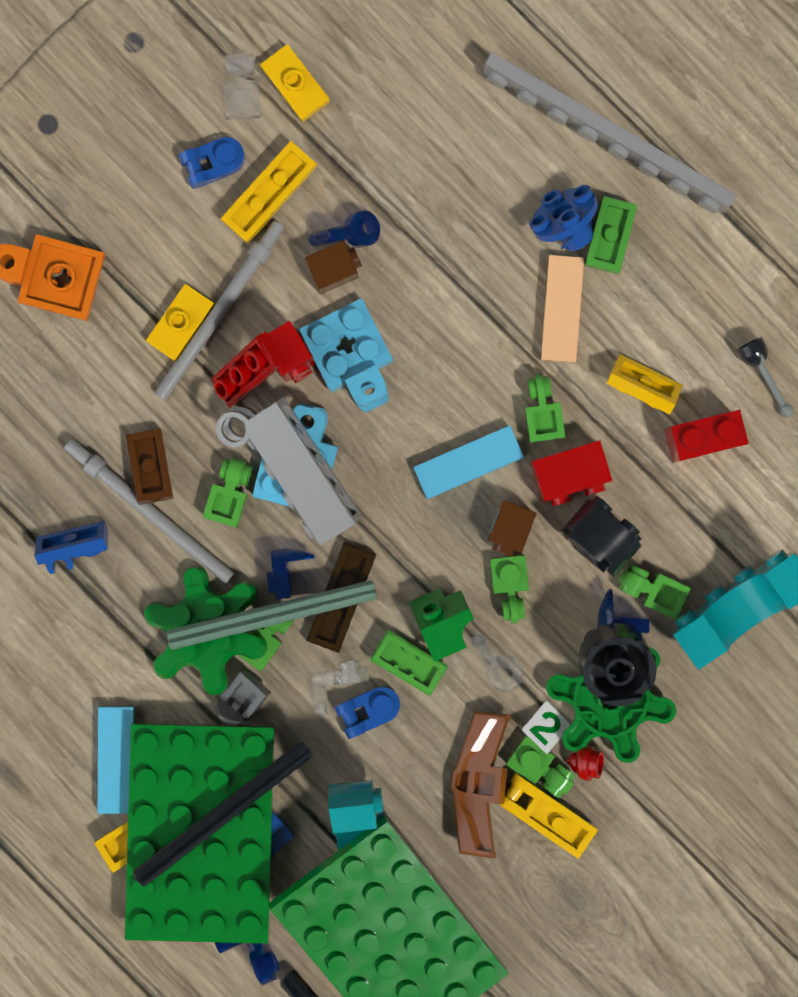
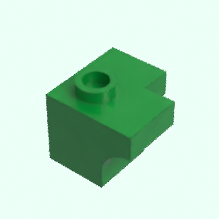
[409,588,474,662]

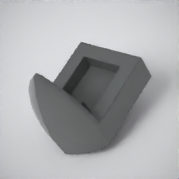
[216,669,271,724]

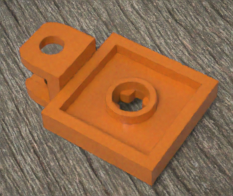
[0,234,106,322]

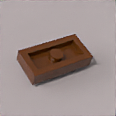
[126,428,174,505]

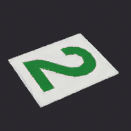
[522,701,571,754]

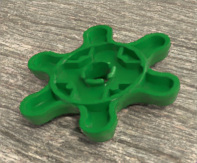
[144,566,267,695]
[546,647,676,763]

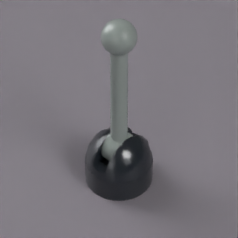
[736,337,793,418]

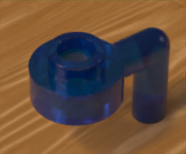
[309,211,380,248]
[215,942,280,986]

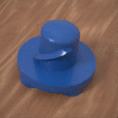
[529,185,598,251]

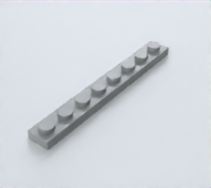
[483,52,736,213]

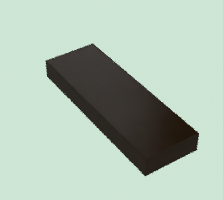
[306,542,377,653]

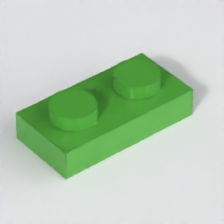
[584,196,637,275]

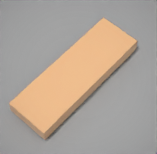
[540,255,584,364]

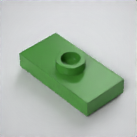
[370,629,448,696]

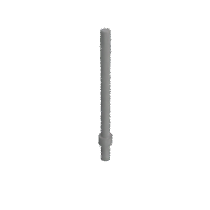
[154,220,285,401]
[64,439,235,584]

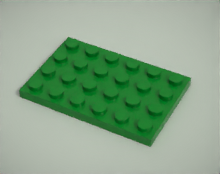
[125,723,275,944]
[268,816,509,997]

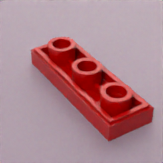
[211,332,285,408]

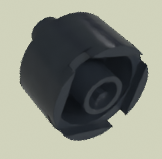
[559,496,642,579]
[579,623,657,706]

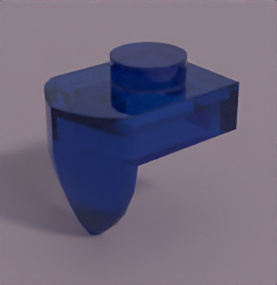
[267,548,315,600]
[597,589,650,633]

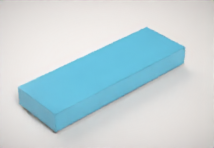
[413,425,524,499]
[97,706,135,814]

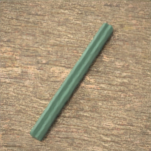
[167,580,376,649]

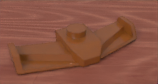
[450,711,511,858]

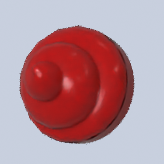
[566,745,604,781]

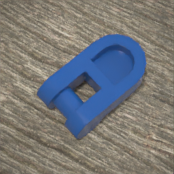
[178,137,245,189]
[334,686,400,739]

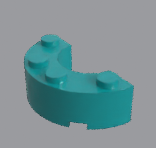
[673,549,798,670]
[328,779,385,850]

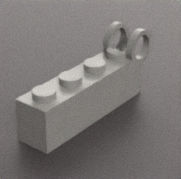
[216,397,362,546]

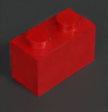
[268,320,316,384]
[664,410,749,463]
[530,440,613,507]

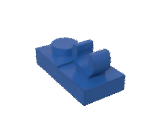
[34,521,109,574]

